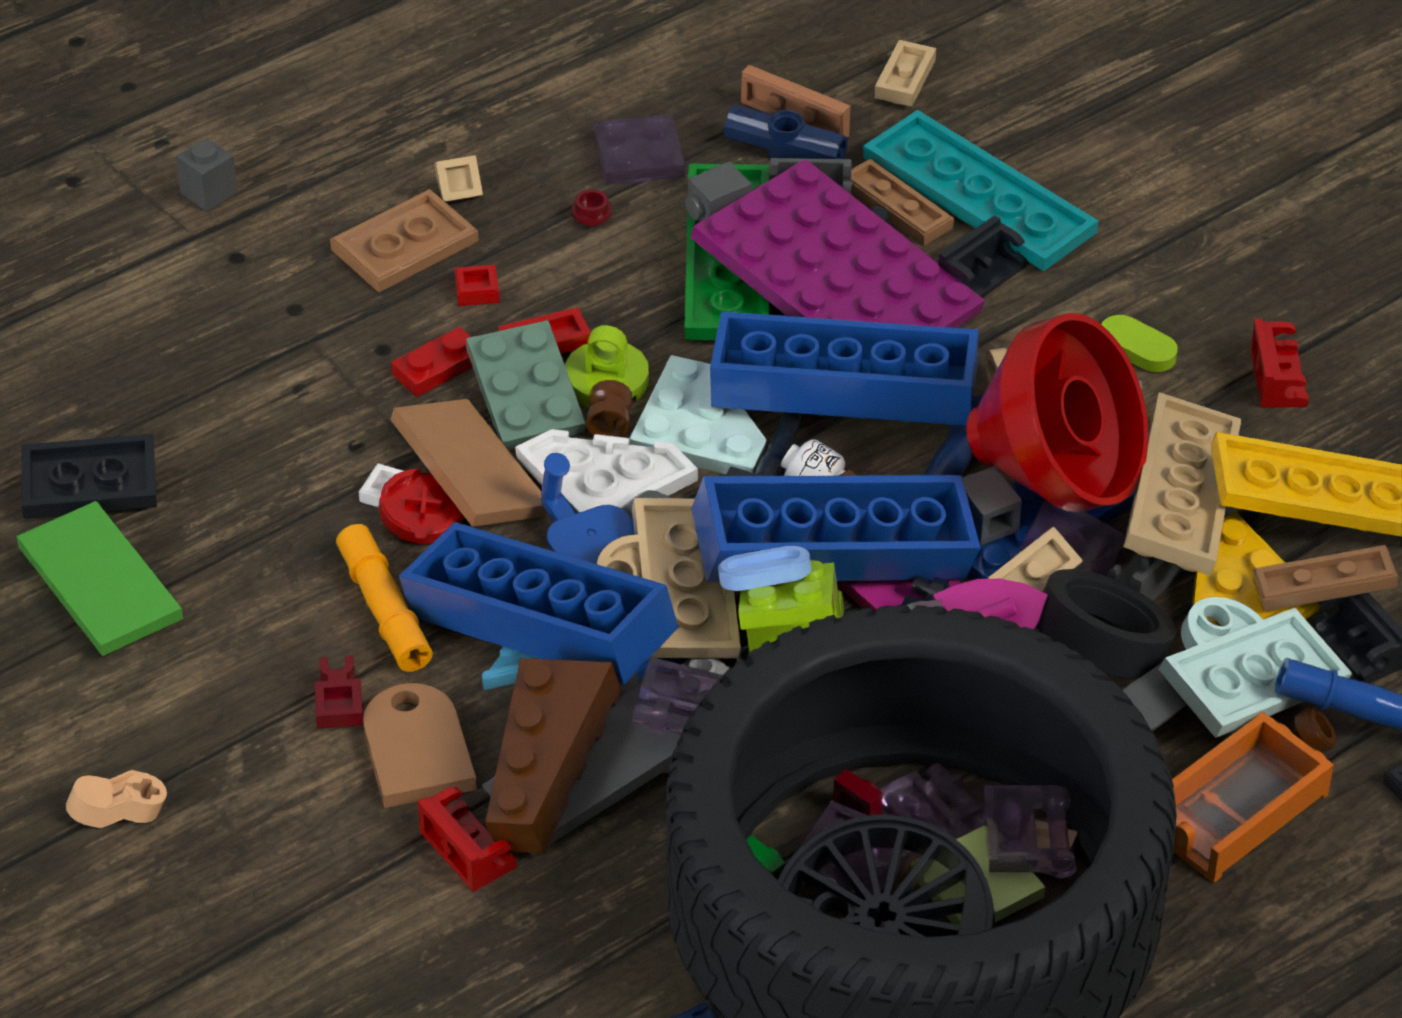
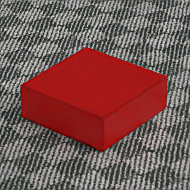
[454,265,500,306]

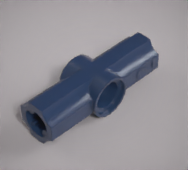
[724,104,848,159]

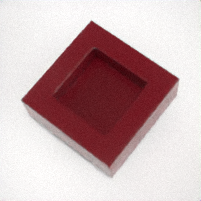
[832,769,883,820]

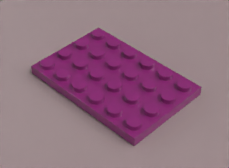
[691,159,985,328]

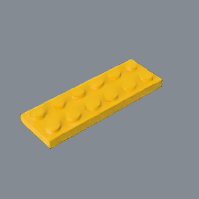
[1210,432,1402,537]

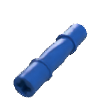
[1275,658,1402,733]

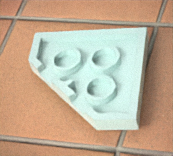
[629,355,766,474]

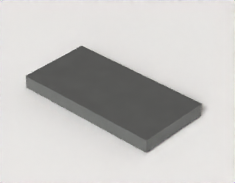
[482,684,680,856]

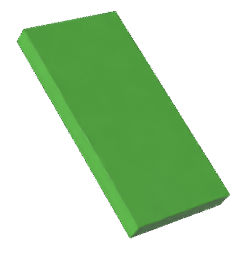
[17,501,183,656]

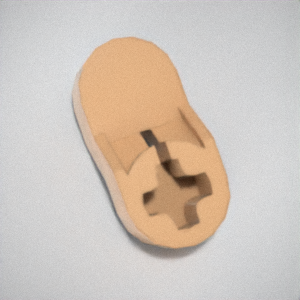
[66,770,167,828]

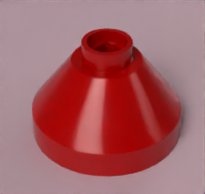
[966,313,1148,512]

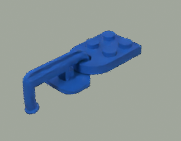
[540,452,689,681]

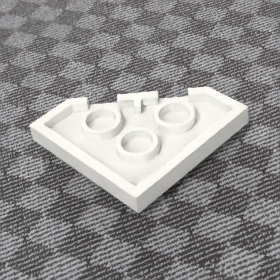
[515,429,698,514]

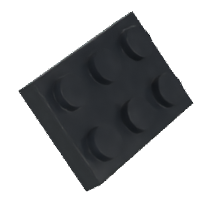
[21,434,157,519]

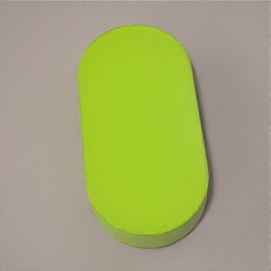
[1101,315,1178,373]

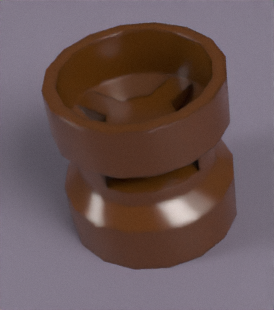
[586,380,632,437]

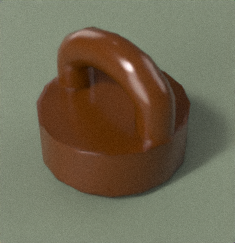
[1290,706,1336,753]

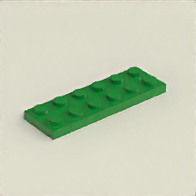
[684,164,769,341]

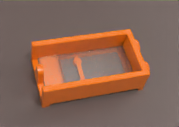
[1172,712,1334,884]

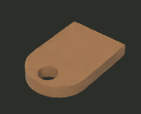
[363,683,477,808]

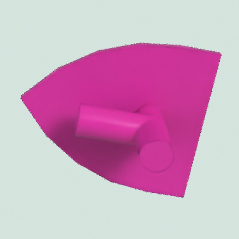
[933,578,1048,629]

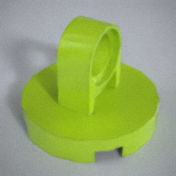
[565,325,649,407]

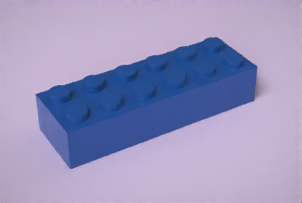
[710,311,979,425]
[691,475,980,583]
[399,522,679,685]

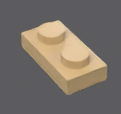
[875,40,936,107]
[987,526,1083,592]

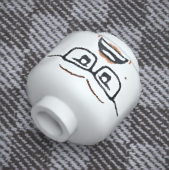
[780,439,846,476]

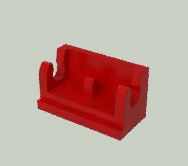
[1250,319,1309,408]
[418,786,517,892]

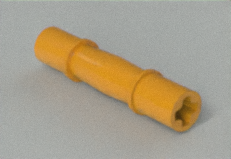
[336,524,433,672]

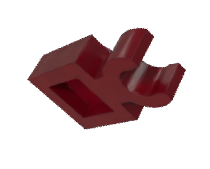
[314,655,364,729]

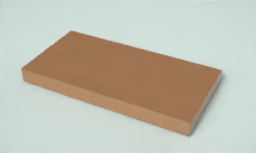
[390,399,548,527]

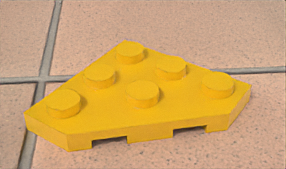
[1192,511,1321,626]

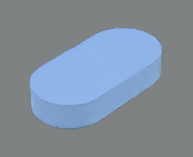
[718,546,812,591]

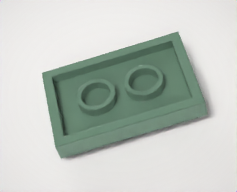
[466,320,586,450]

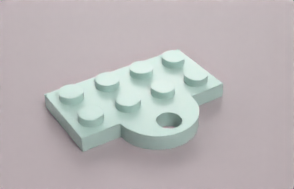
[1158,597,1352,738]

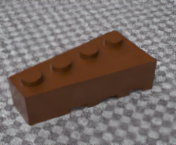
[485,658,622,854]

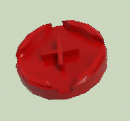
[378,469,465,544]

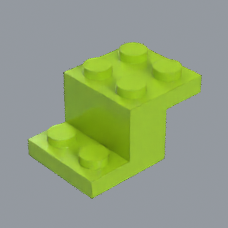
[738,560,844,653]

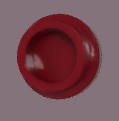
[571,189,612,226]

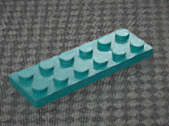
[863,110,1099,271]

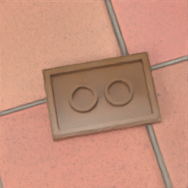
[330,189,479,292]

